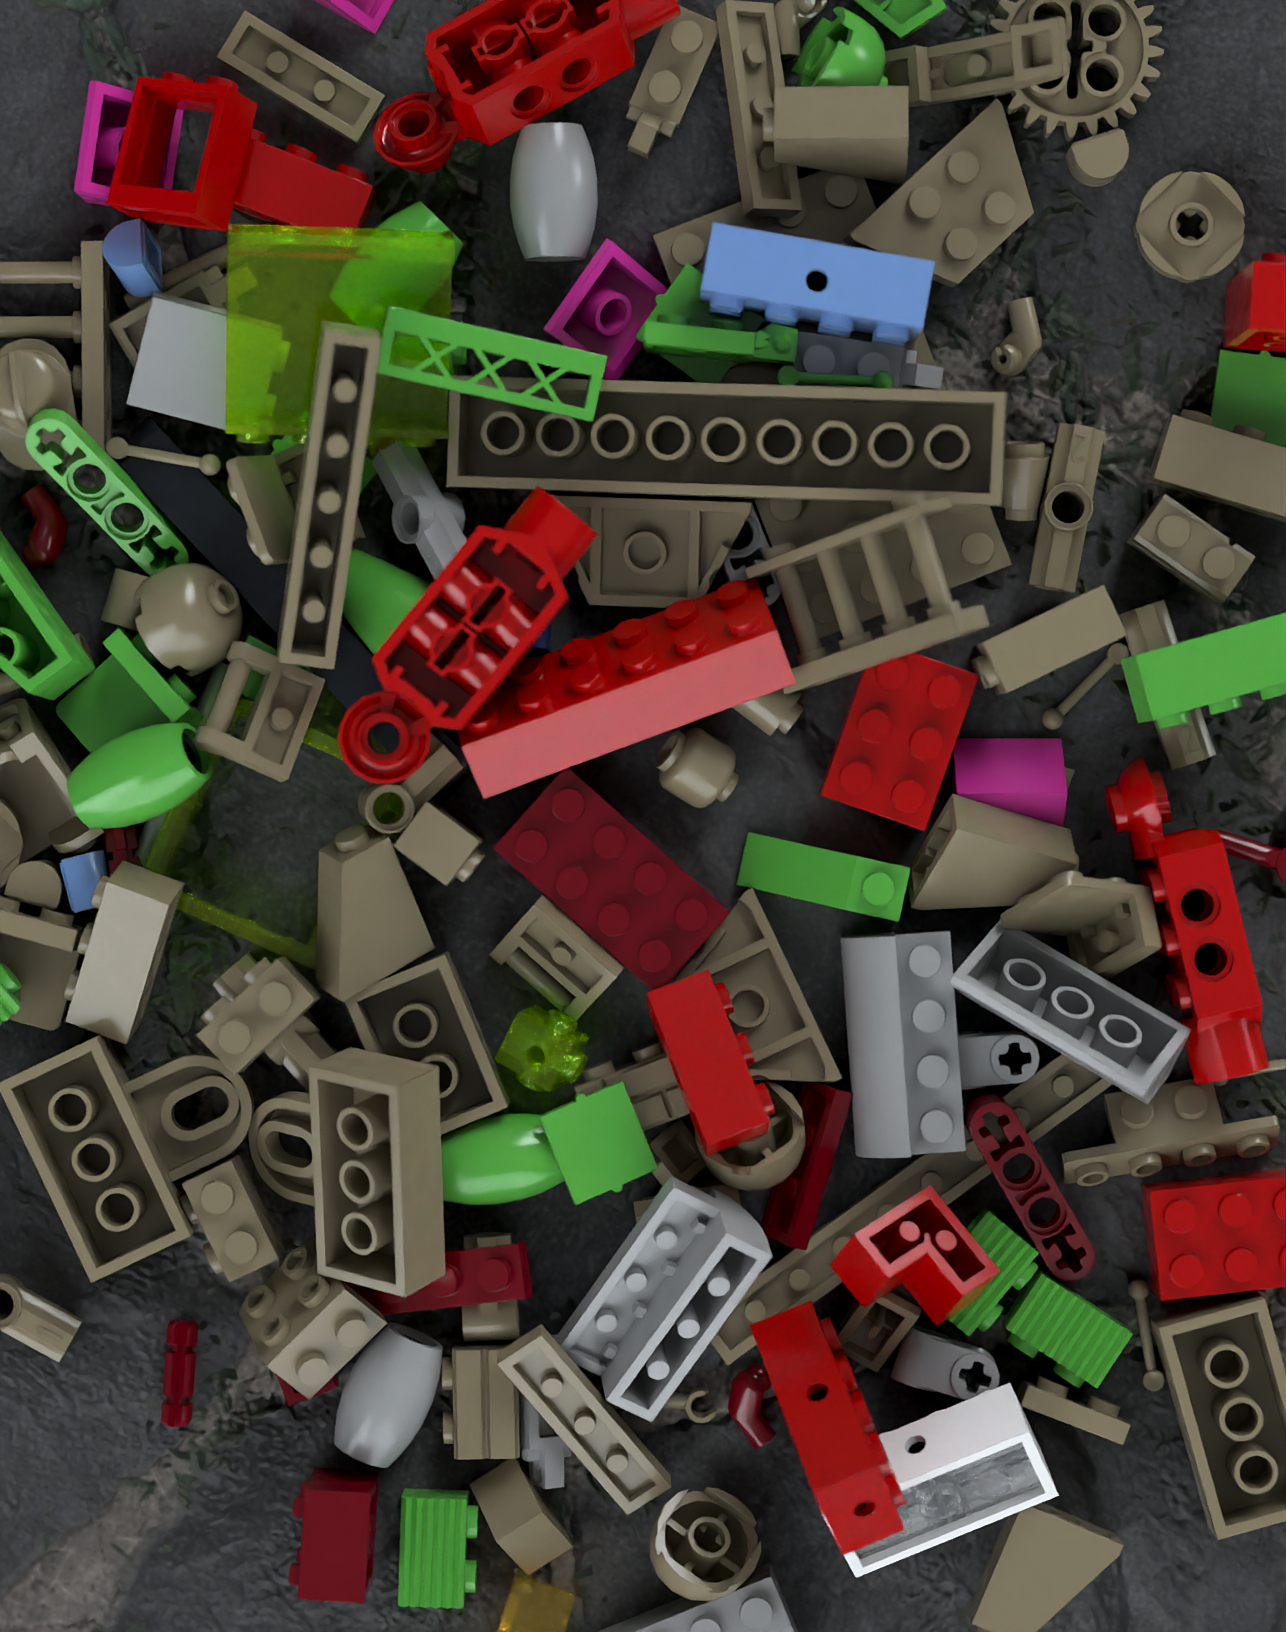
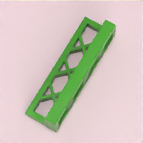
[377,306,607,422]

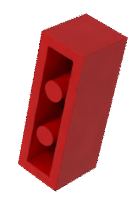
[232,128,377,254]
[646,970,775,1156]

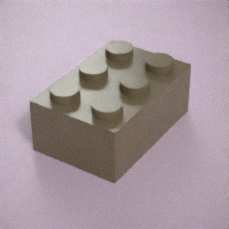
[345,951,510,1134]

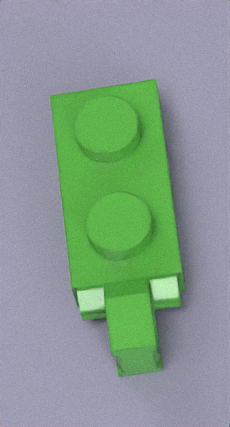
[643,314,798,365]

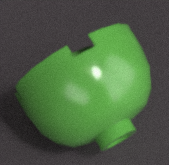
[786,6,888,87]

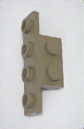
[1061,1079,1280,1186]

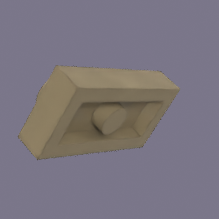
[1016,1376,1131,1445]

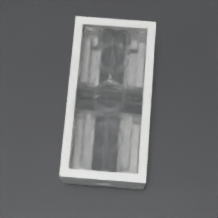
[819,1383,1059,1578]

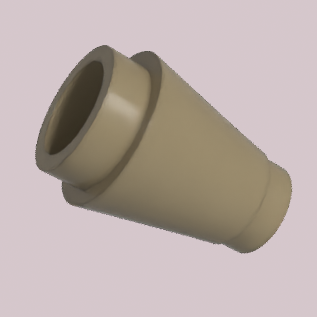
[1003,441,1050,521]

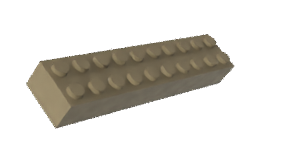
[446,375,1007,507]

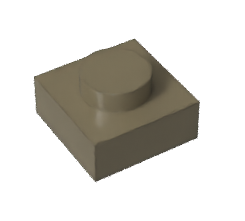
[648,1118,707,1187]

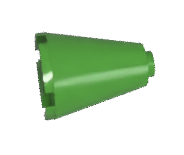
[342,548,432,655]

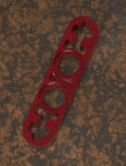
[964,1095,1095,1281]

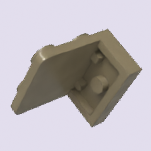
[227,441,365,565]
[1001,871,1162,980]
[0,895,85,1031]
[239,1238,387,1400]

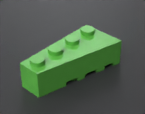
[0,530,96,701]
[1120,612,1286,730]

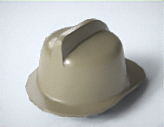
[0,338,77,470]

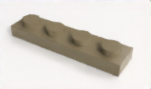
[715,0,802,218]
[497,1324,671,1515]

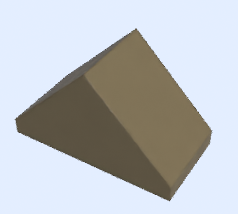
[836,1287,922,1372]
[469,1458,574,1575]

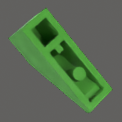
[736,832,911,922]

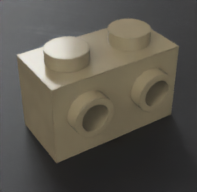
[197,957,322,1076]
[180,1153,285,1283]

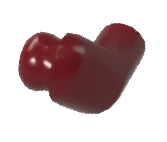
[21,484,68,568]
[728,1365,776,1449]

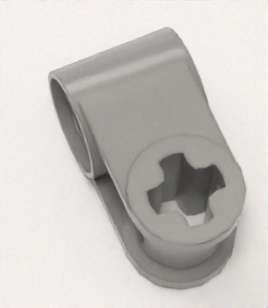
[957,1030,1040,1090]
[890,1325,1000,1400]

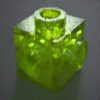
[494,1004,590,1092]

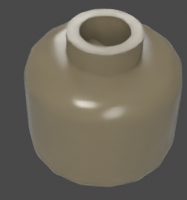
[655,727,739,808]

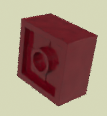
[288,1467,379,1604]

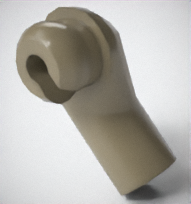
[774,0,828,59]
[991,297,1042,377]

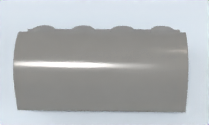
[840,930,966,1158]
[555,1176,772,1422]

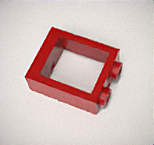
[106,72,258,232]

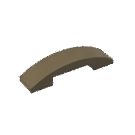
[883,17,1069,107]

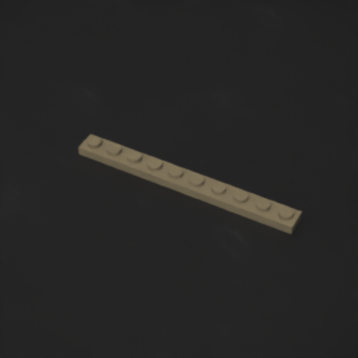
[711,1052,1113,1365]

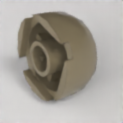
[134,563,244,676]
[695,1081,806,1192]
[649,1487,761,1601]

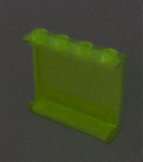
[225,224,455,447]

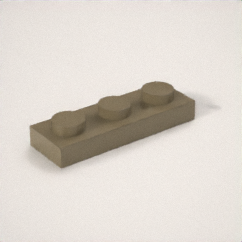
[217,11,387,146]

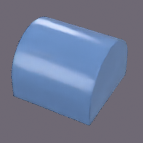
[102,218,163,297]
[59,849,109,913]

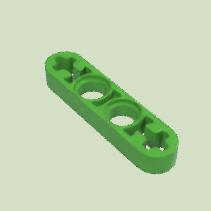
[25,408,191,576]

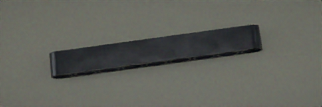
[114,415,473,807]

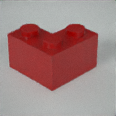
[830,1185,1000,1326]

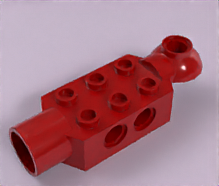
[373,0,681,173]
[338,485,598,784]
[1104,756,1270,1084]

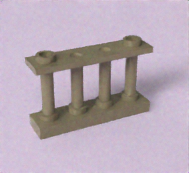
[0,241,113,466]
[745,492,990,694]

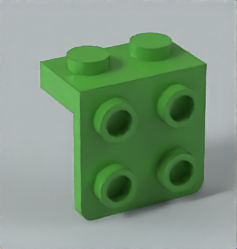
[56,628,204,753]

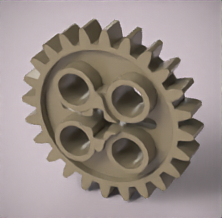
[988,0,1164,142]

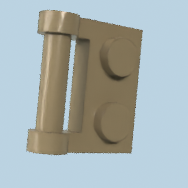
[193,641,326,782]
[489,894,625,1027]

